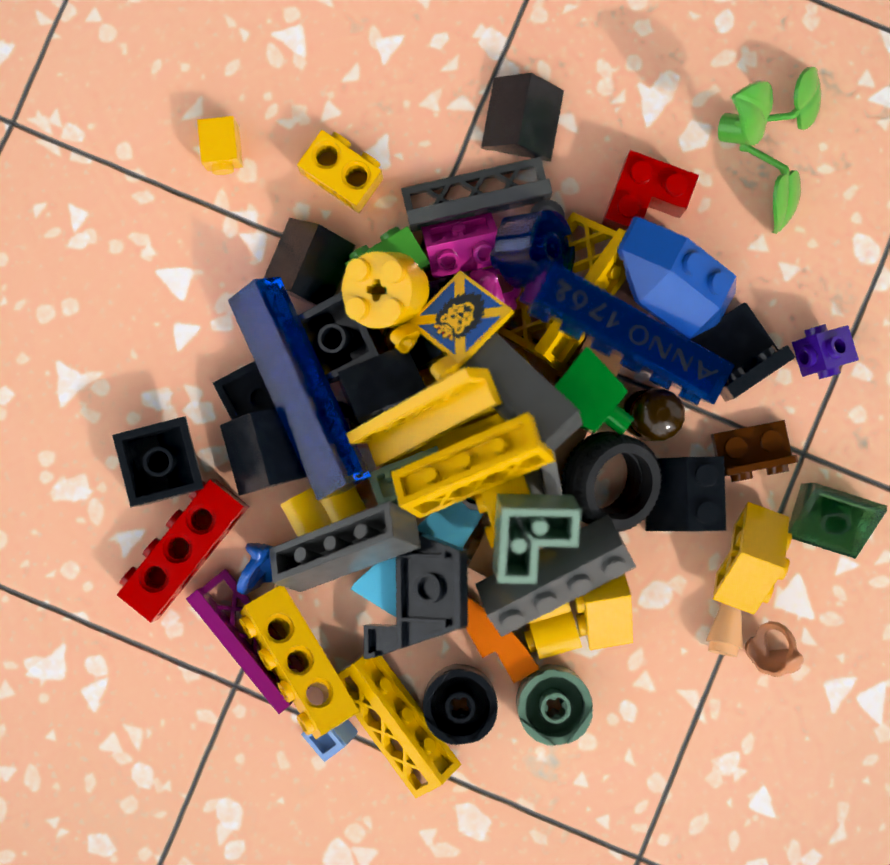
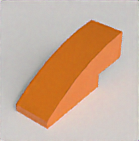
[466,595,539,683]

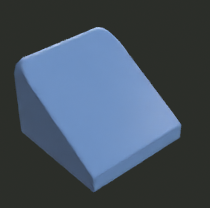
[301,720,358,762]

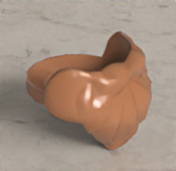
[745,621,804,677]

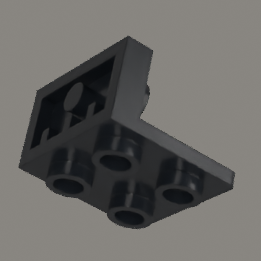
[686,303,796,402]

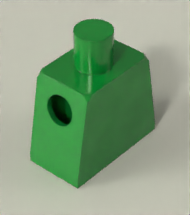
[554,346,635,435]

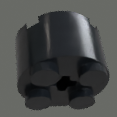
[423,664,498,745]

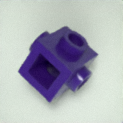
[792,324,859,380]

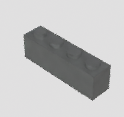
[460,332,583,451]
[269,501,420,592]
[475,514,636,636]

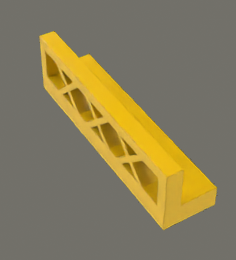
[346,367,502,467]
[391,412,556,518]
[337,654,462,798]

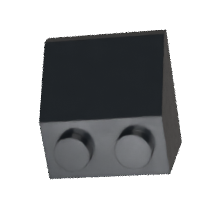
[285,292,389,388]
[112,416,204,507]
[645,456,726,532]

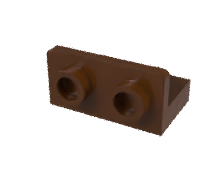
[711,420,798,482]

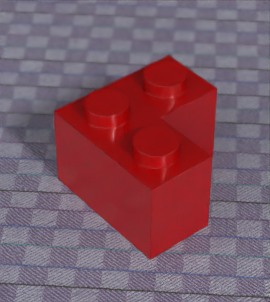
[601,150,699,231]

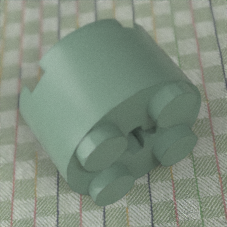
[516,664,593,746]

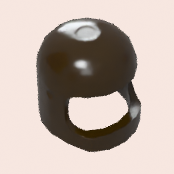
[623,389,685,441]

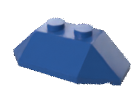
[617,217,737,339]

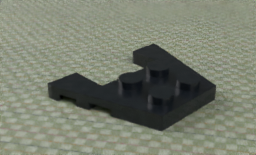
[364,531,468,659]

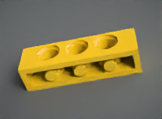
[239,586,360,740]

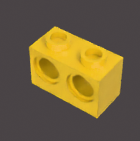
[297,130,383,214]

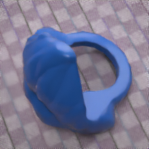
[237,543,273,595]

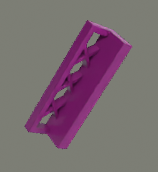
[186,568,310,714]

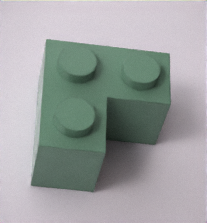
[493,493,581,584]

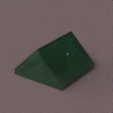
[788,483,887,559]

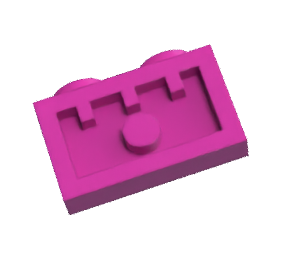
[421,212,503,278]

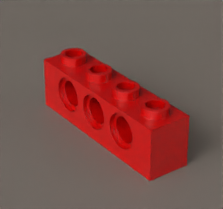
[117,479,250,623]

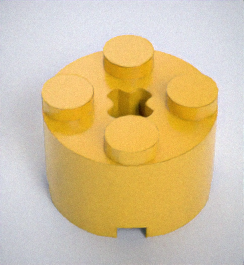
[342,251,429,328]

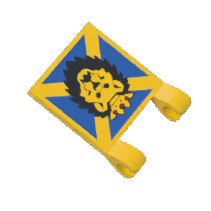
[390,270,514,383]

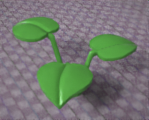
[718,67,821,234]

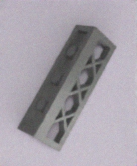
[401,157,552,232]

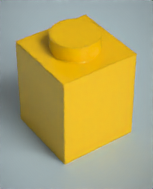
[197,116,243,175]

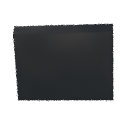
[481,73,564,162]
[262,218,356,306]
[337,348,427,425]
[220,405,310,496]

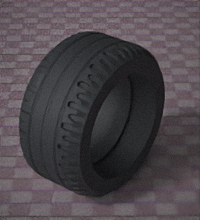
[561,431,662,532]

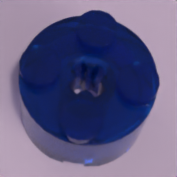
[490,210,575,289]

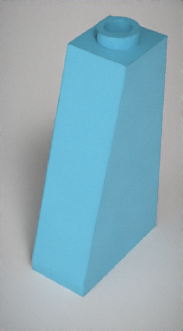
[351,497,483,618]

